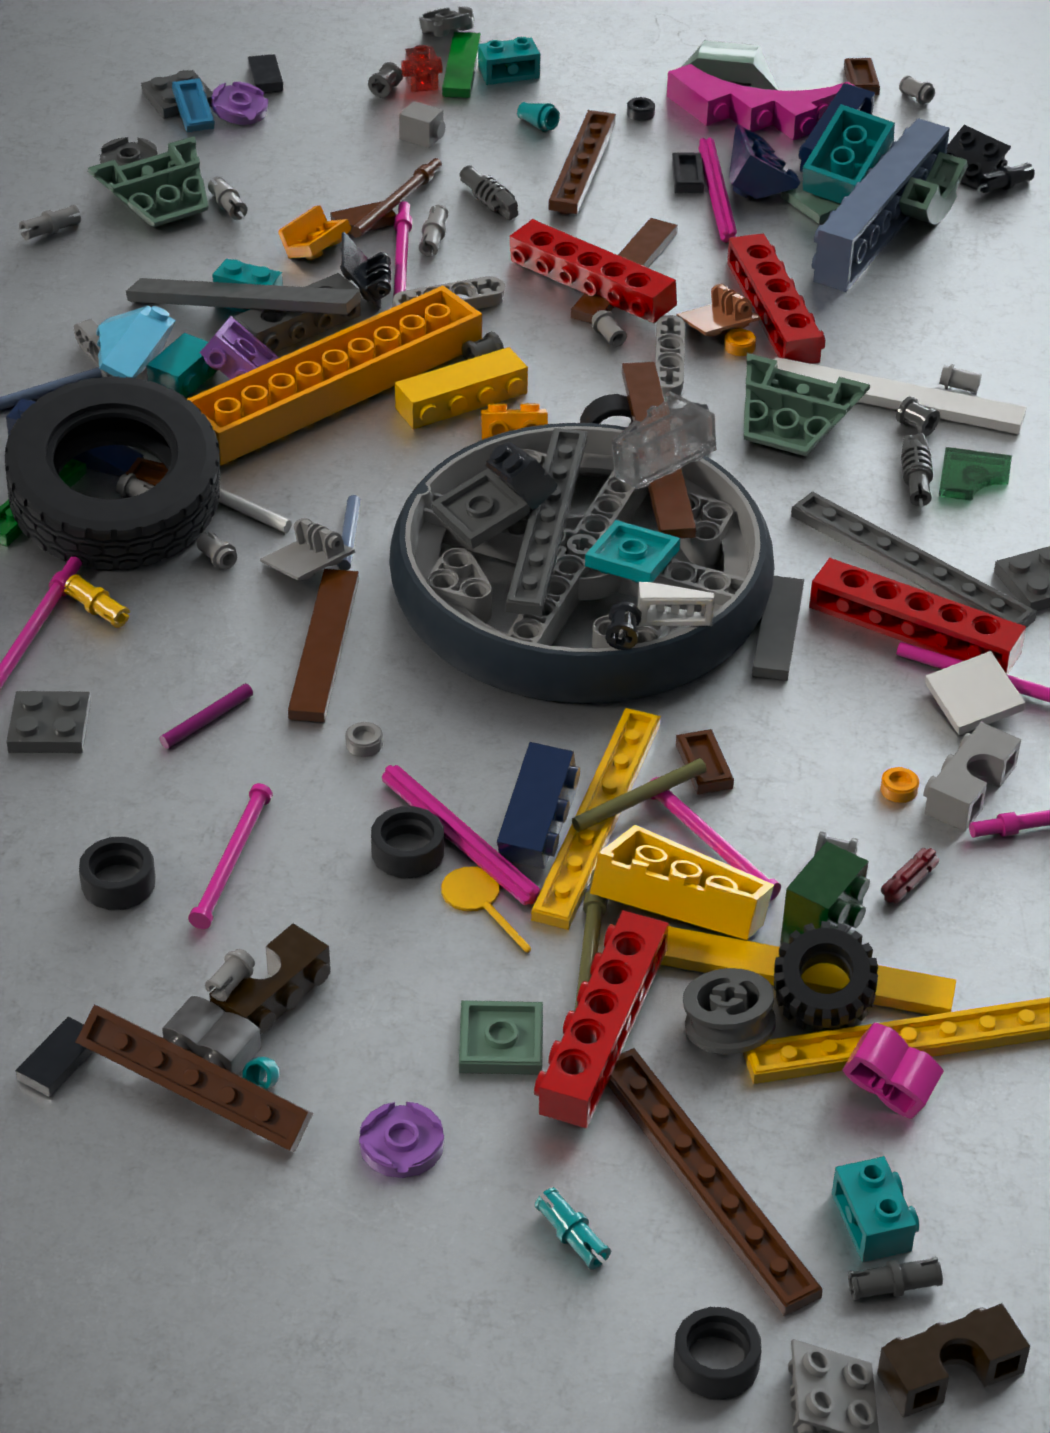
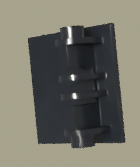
[946,124,1011,190]
[340,232,391,310]

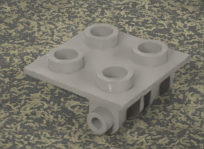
[260,518,355,581]
[788,1339,879,1433]

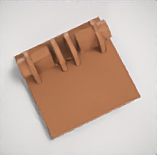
[676,284,761,336]

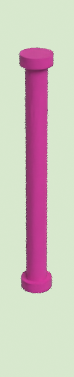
[649,777,781,901]
[188,783,273,929]

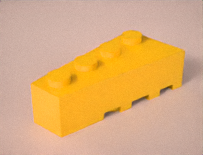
[590,825,774,940]

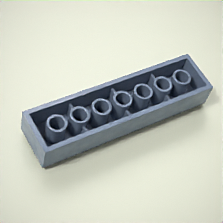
[811,118,950,292]

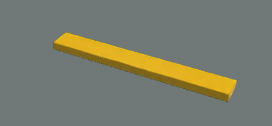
[531,708,661,930]
[661,926,956,1015]
[743,997,1050,1084]

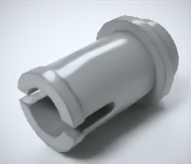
[899,75,935,104]
[592,310,627,347]
[939,364,982,394]
[116,473,154,499]
[197,531,237,569]
[205,949,255,1001]

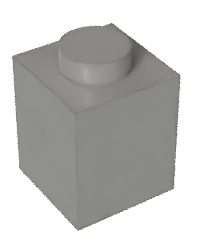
[399,101,446,148]

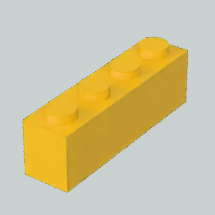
[395,347,528,429]

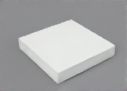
[925,651,1025,736]

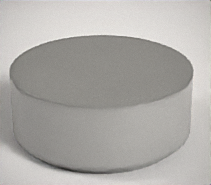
[345,722,383,757]

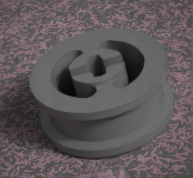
[683,968,776,1054]

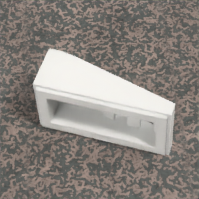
[638,582,714,626]

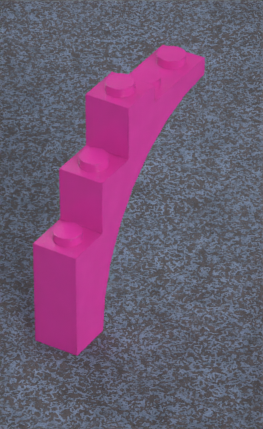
[667,64,854,140]

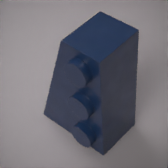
[798,83,875,172]
[497,742,580,869]

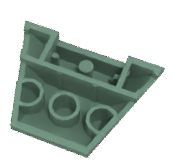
[682,40,778,90]
[87,136,208,227]
[744,353,870,456]

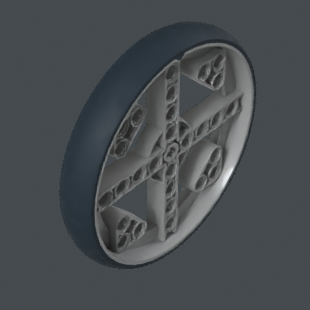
[389,423,775,704]

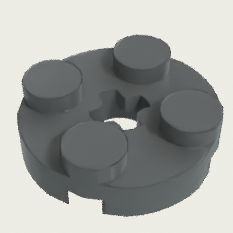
[419,7,474,37]
[99,137,157,166]

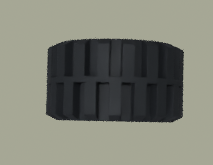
[774,922,878,1033]

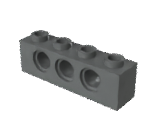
[235,273,361,353]

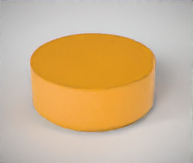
[724,328,756,356]
[880,767,919,803]

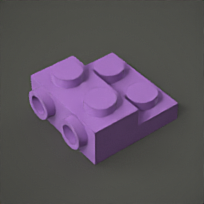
[200,316,279,380]

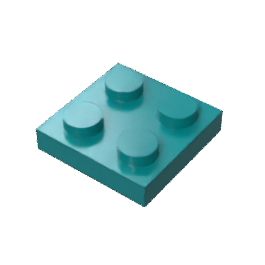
[585,520,680,583]

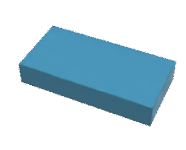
[172,78,215,133]

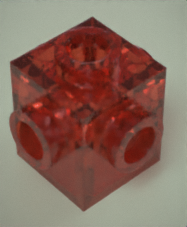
[401,45,443,93]

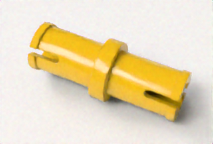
[64,574,130,628]

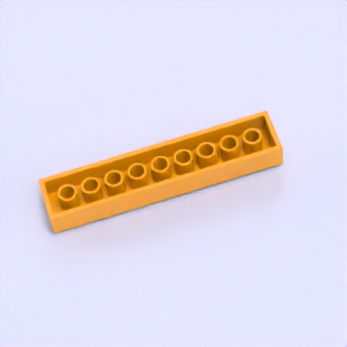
[187,285,482,465]

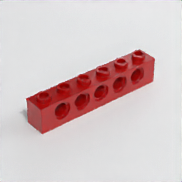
[509,219,677,323]
[727,233,825,364]
[809,557,1026,674]
[534,910,669,1128]

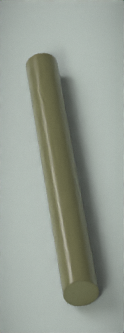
[572,758,707,832]

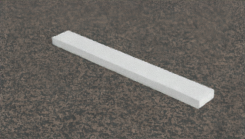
[774,357,1027,434]

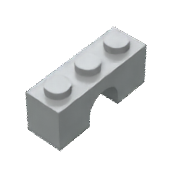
[923,722,1021,832]

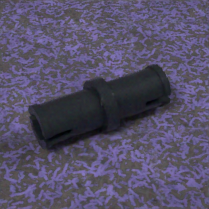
[977,162,1035,193]

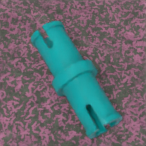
[534,1187,611,1270]

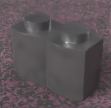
[162,996,261,1075]

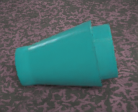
[517,102,560,132]

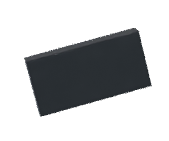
[248,54,284,93]
[672,153,705,193]
[15,1016,93,1097]

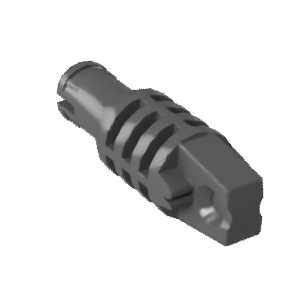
[460,165,519,220]
[901,433,933,506]

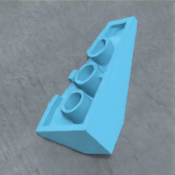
[96,306,176,378]

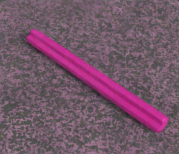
[698,137,737,243]
[382,765,540,905]

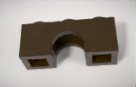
[209,923,331,1034]
[877,1303,1030,1418]

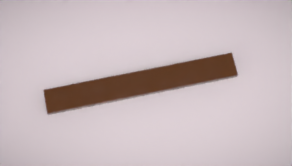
[622,362,696,539]
[607,1048,823,1316]

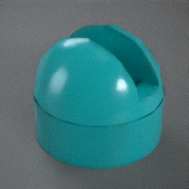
[242,1057,280,1090]

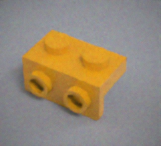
[278,205,351,260]
[481,403,548,440]

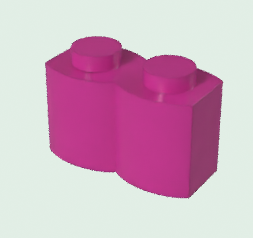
[842,1022,944,1119]

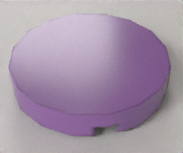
[211,81,269,125]
[359,1102,445,1178]

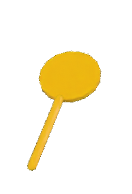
[441,867,531,953]

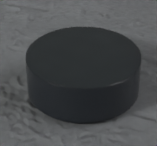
[627,97,655,121]

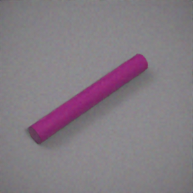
[159,683,253,749]

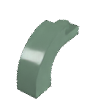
[899,152,968,225]

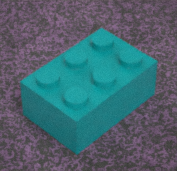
[803,104,895,204]

